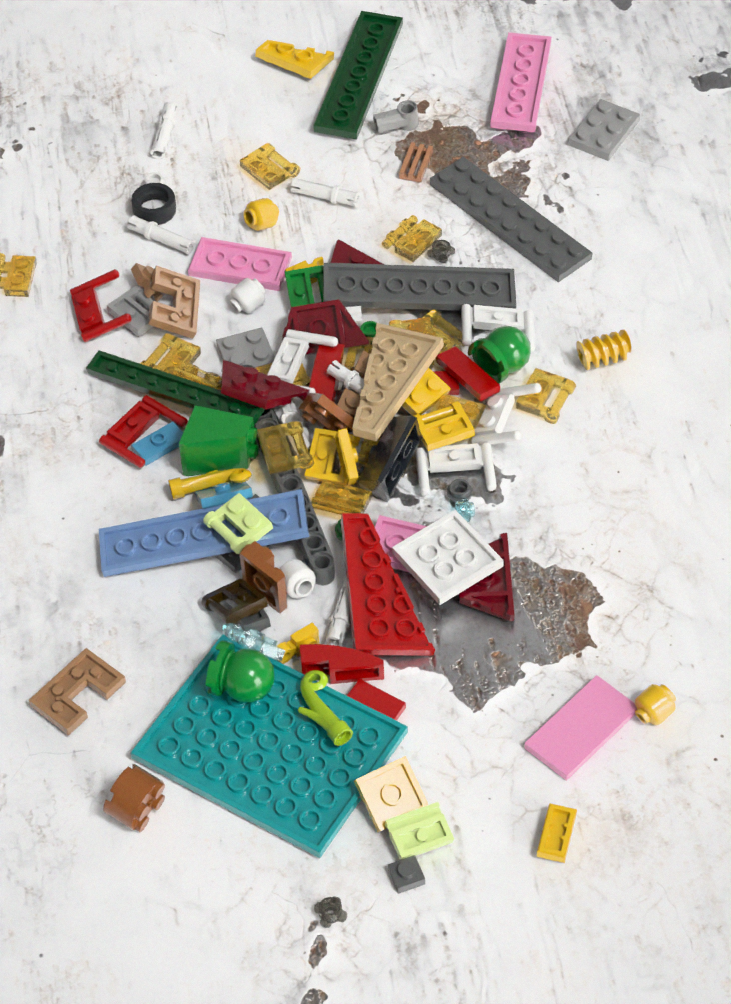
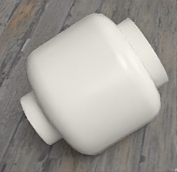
[230,278,267,314]
[280,559,316,599]

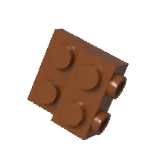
[298,393,354,432]
[240,541,287,613]

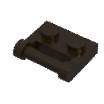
[201,578,268,628]

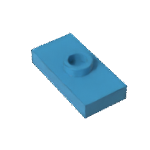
[131,421,183,466]

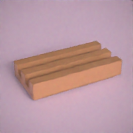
[399,142,433,182]

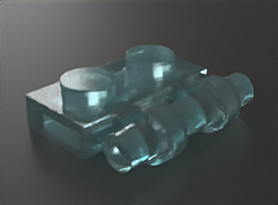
[222,623,286,661]

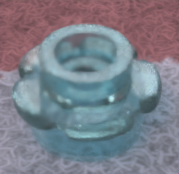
[455,497,475,522]

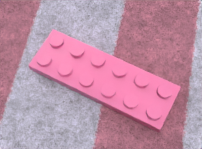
[490,32,552,132]

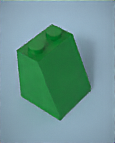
[179,406,259,476]

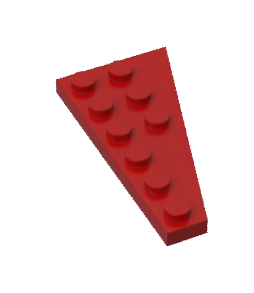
[341,513,435,656]

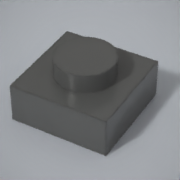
[239,608,271,635]
[388,855,425,894]

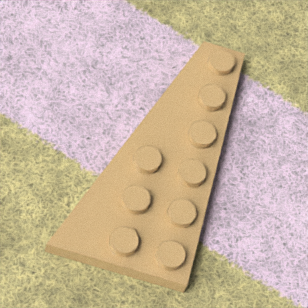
[352,323,444,441]

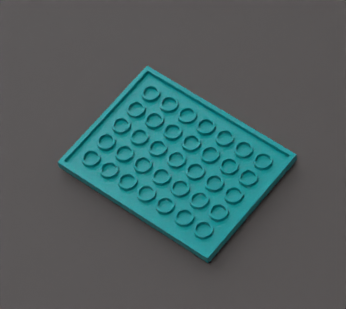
[130,634,408,858]

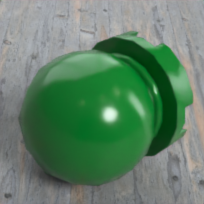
[468,325,531,384]
[206,641,275,702]

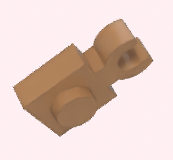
[130,263,164,302]

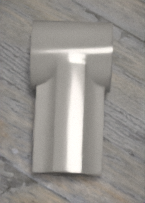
[373,100,419,133]

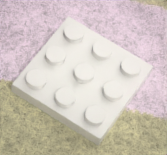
[392,510,503,605]

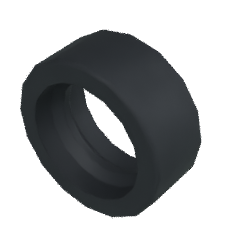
[131,183,176,225]

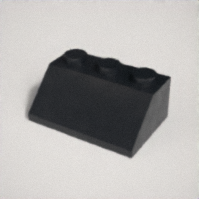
[358,416,422,502]

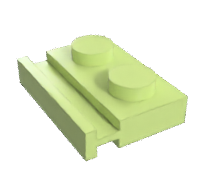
[385,802,454,860]

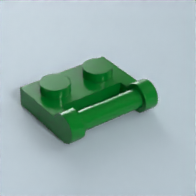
[285,265,323,307]

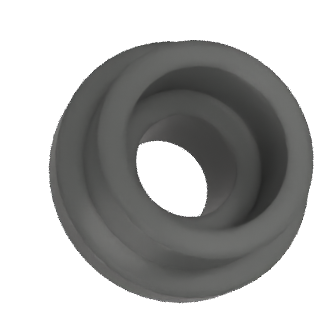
[447,479,473,503]

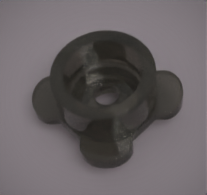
[427,240,455,263]
[314,896,347,928]

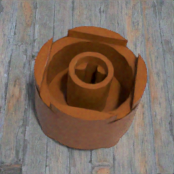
[103,764,165,832]

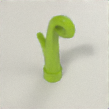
[298,670,353,746]

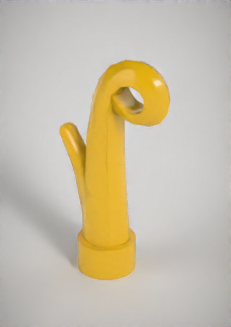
[168,468,252,500]

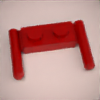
[70,269,132,342]
[99,395,188,468]

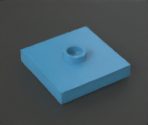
[195,482,253,509]

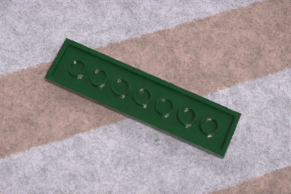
[313,11,403,140]

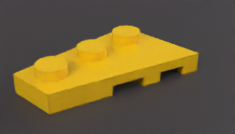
[255,40,334,79]

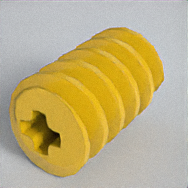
[576,329,632,370]

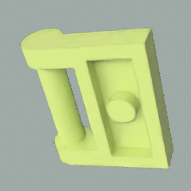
[203,493,273,554]

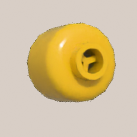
[243,198,279,231]
[635,684,676,725]

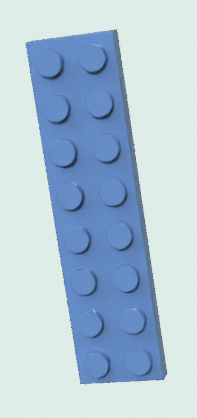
[99,489,309,577]

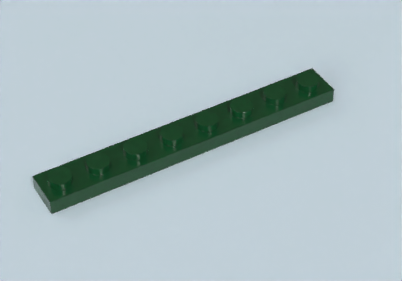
[86,350,264,426]

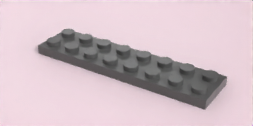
[430,157,593,283]
[323,263,516,311]

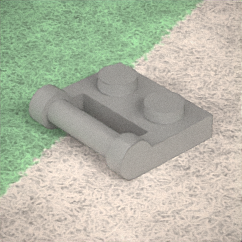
[107,286,154,337]

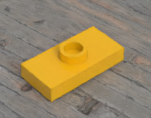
[334,428,359,485]
[537,803,577,863]

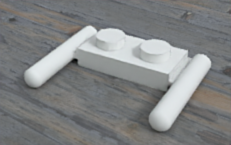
[461,304,535,352]
[267,329,338,393]
[471,383,541,446]
[415,443,496,496]

